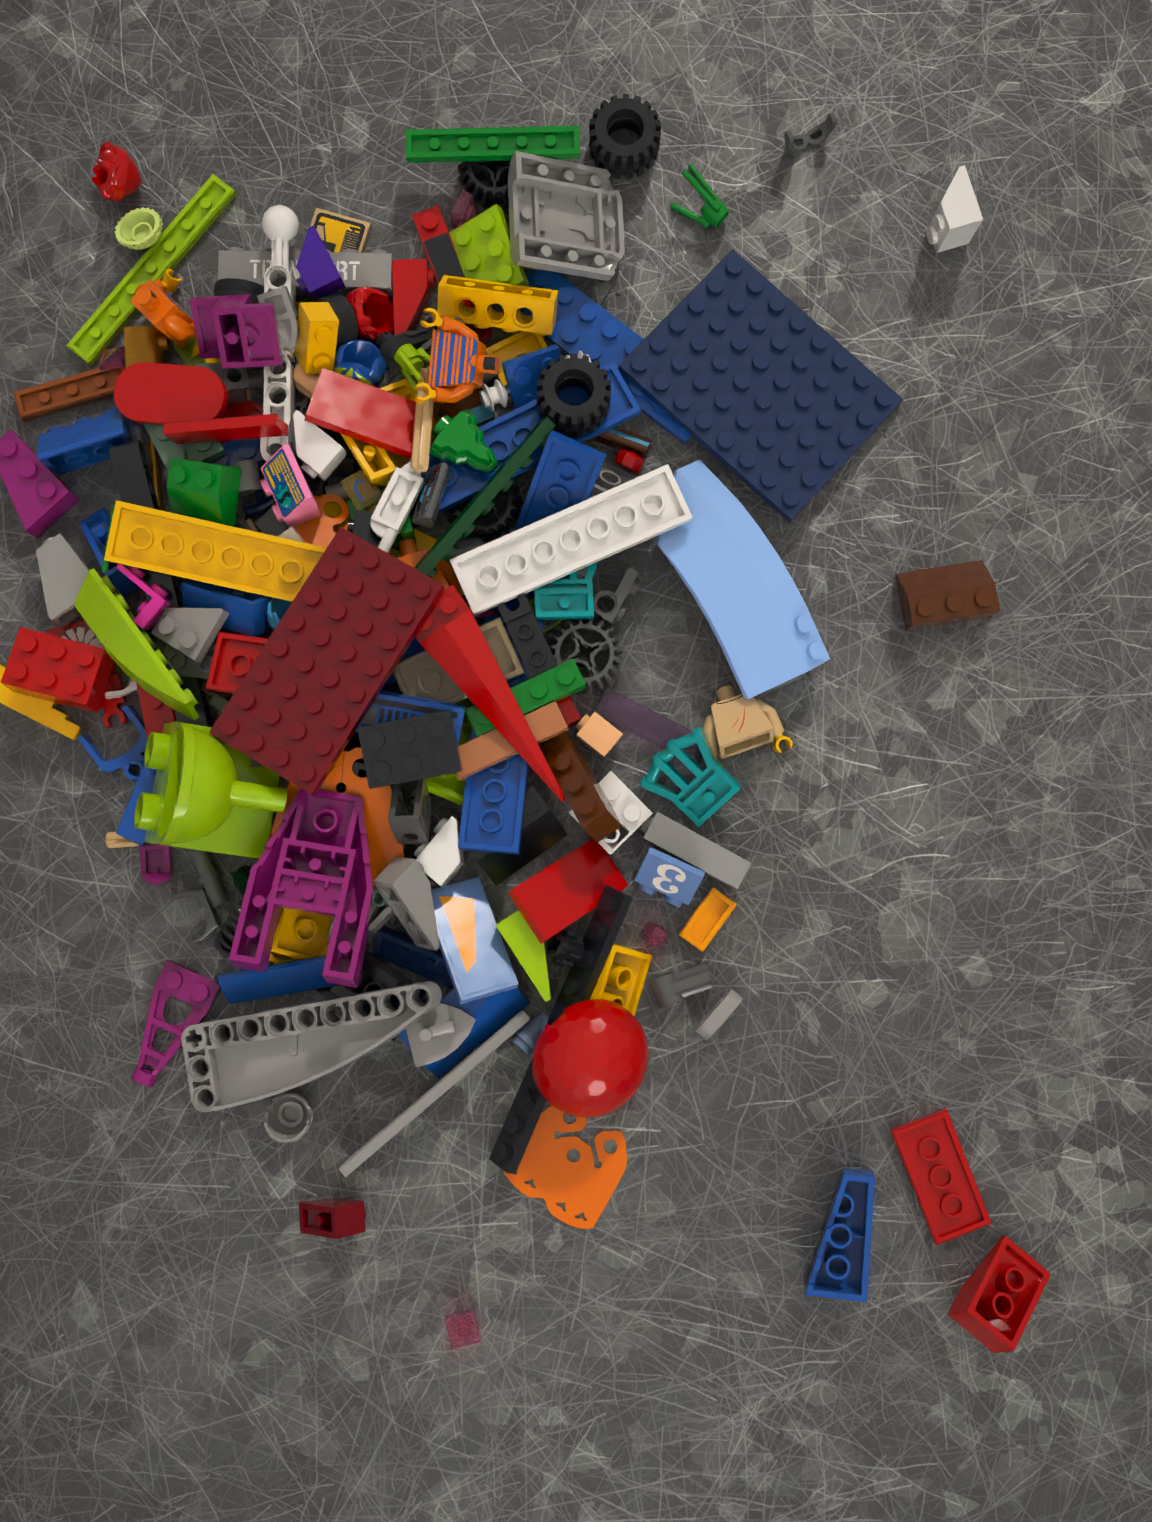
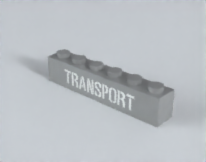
[218,247,394,297]

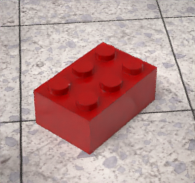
[0,627,114,713]

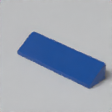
[218,955,337,1004]

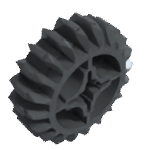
[548,617,624,694]

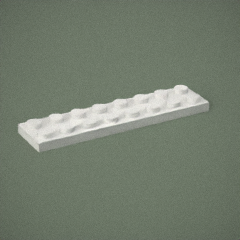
[450,464,693,616]

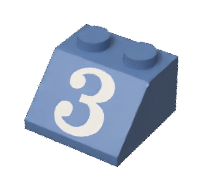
[633,847,706,908]

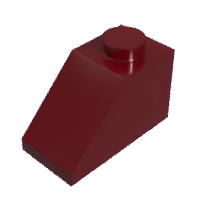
[299,1198,366,1239]

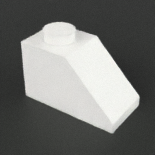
[293,410,347,481]

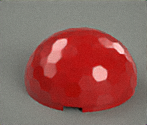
[532,999,649,1118]

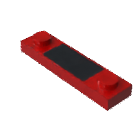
[412,205,475,308]

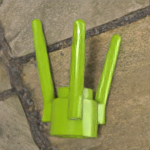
[394,344,430,396]

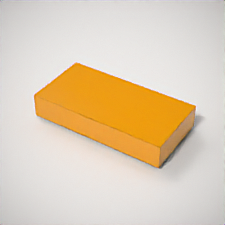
[678,887,737,952]

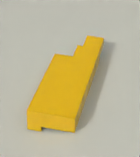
[0,664,82,741]

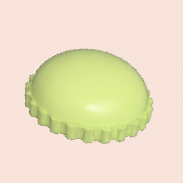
[115,207,163,250]

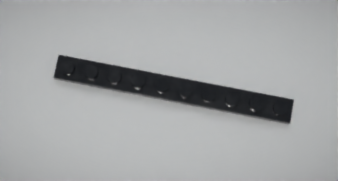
[489,885,633,1174]

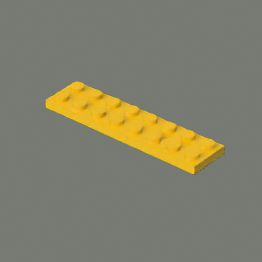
[104,500,326,602]

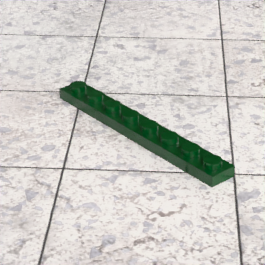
[414,417,556,578]

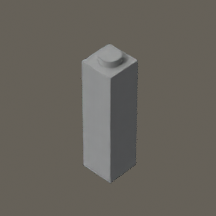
[640,812,751,889]

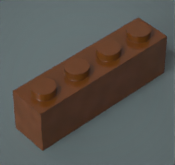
[538,731,622,843]

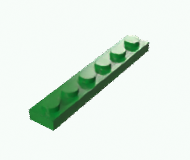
[406,126,580,163]

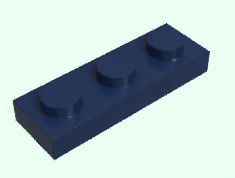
[373,926,454,989]

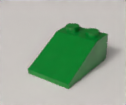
[167,457,241,527]

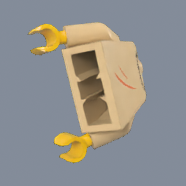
[703,685,793,767]

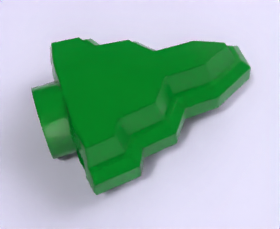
[429,409,498,473]

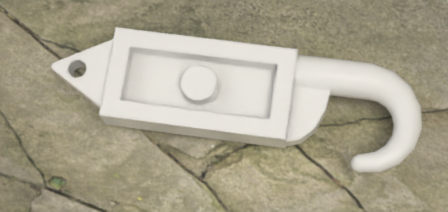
[370,462,424,553]

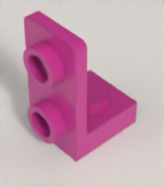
[116,563,172,630]

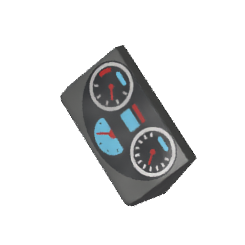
[412,462,450,529]

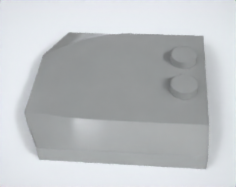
[508,151,625,281]

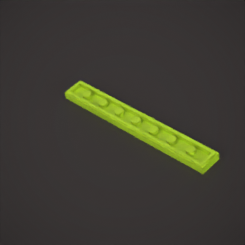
[66,174,237,366]

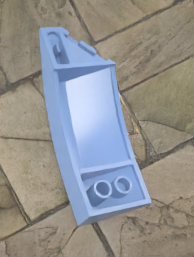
[654,460,830,700]

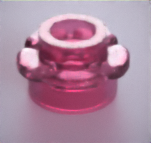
[642,922,670,947]

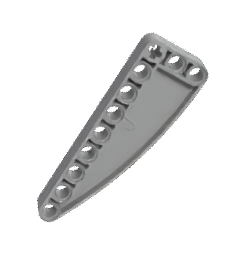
[182,981,442,1112]

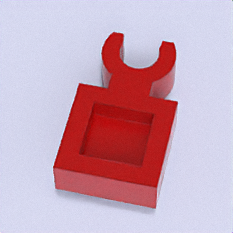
[98,674,128,729]

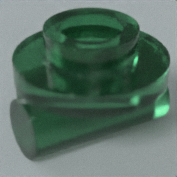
[230,866,252,898]

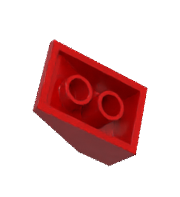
[947,1236,1051,1353]

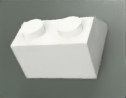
[926,165,983,253]

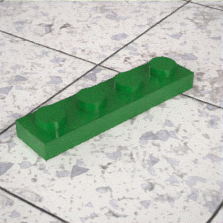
[465,658,587,737]

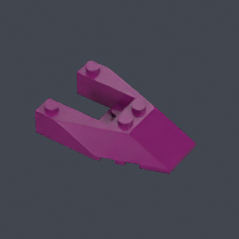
[229,789,373,988]

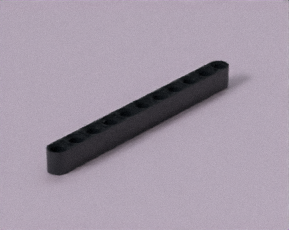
[109,440,213,727]

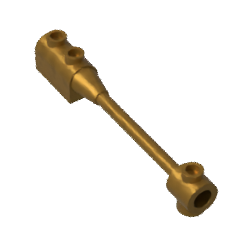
[124,326,171,511]

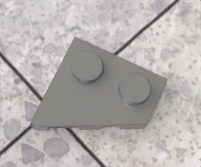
[151,608,230,663]

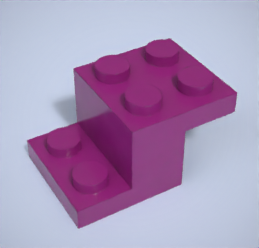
[190,294,283,369]

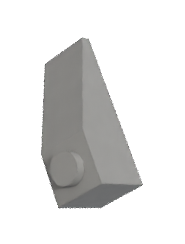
[373,857,440,951]

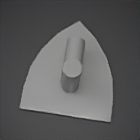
[406,1003,476,1068]

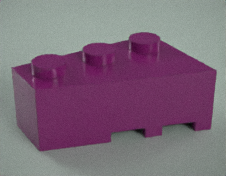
[0,429,80,539]

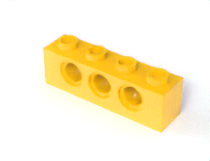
[437,275,558,337]

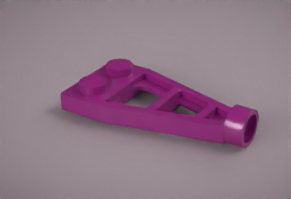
[131,960,221,1087]

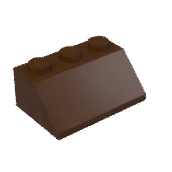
[895,560,1000,631]

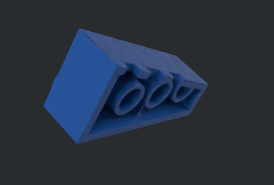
[805,1168,875,1302]

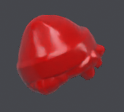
[91,142,142,202]
[346,287,394,340]

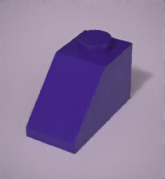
[296,225,345,301]

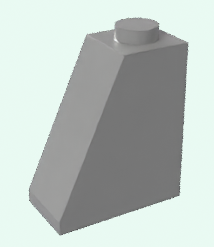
[36,533,90,629]

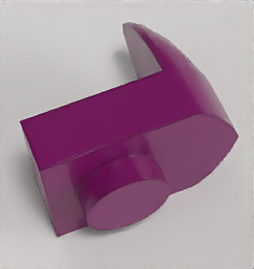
[139,844,173,886]

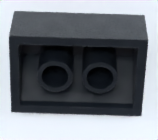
[469,786,568,886]

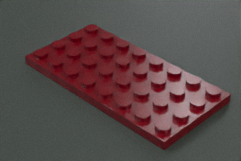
[209,527,445,796]

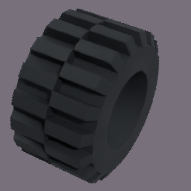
[589,94,661,179]
[537,354,611,438]

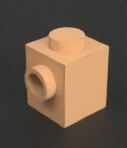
[575,712,623,759]

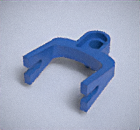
[77,705,147,782]

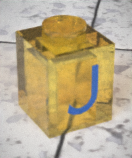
[340,470,382,512]

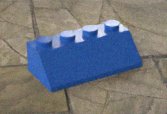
[398,987,531,1078]

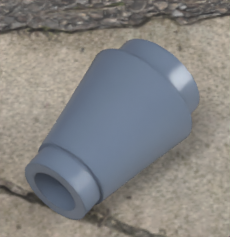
[511,1011,549,1056]

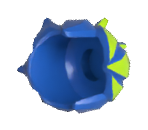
[334,340,390,388]

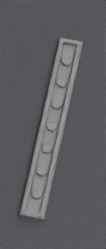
[339,1009,532,1178]

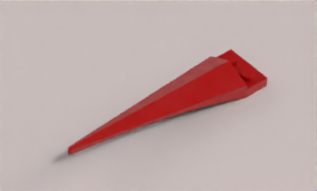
[415,585,565,802]

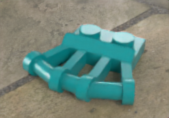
[532,562,598,620]
[640,727,741,827]

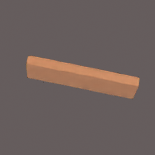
[456,701,569,781]

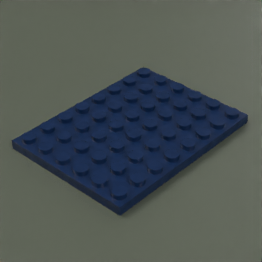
[618,249,904,523]

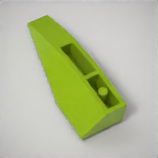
[74,568,200,720]

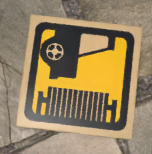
[310,208,372,253]

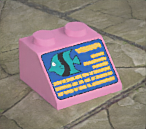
[260,444,322,528]

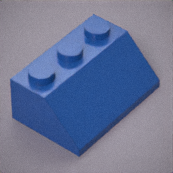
[37,409,138,476]

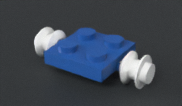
[479,344,592,412]

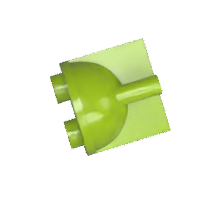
[134,721,287,859]

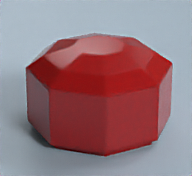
[615,449,644,474]

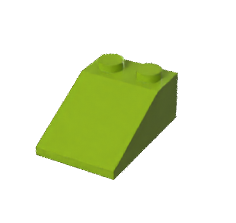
[496,910,552,1002]

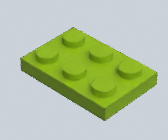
[449,204,529,305]

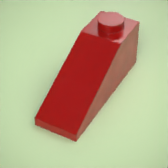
[392,259,435,335]

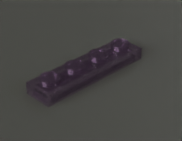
[594,688,703,764]

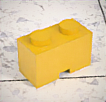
[295,302,339,374]

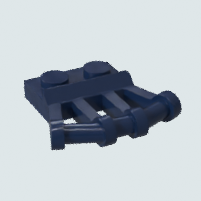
[210,438,276,520]

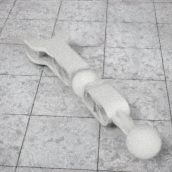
[260,205,299,462]

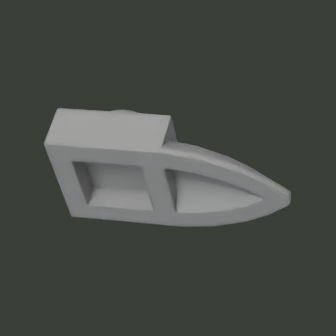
[257,286,297,350]

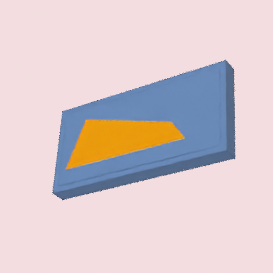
[431,877,519,1005]

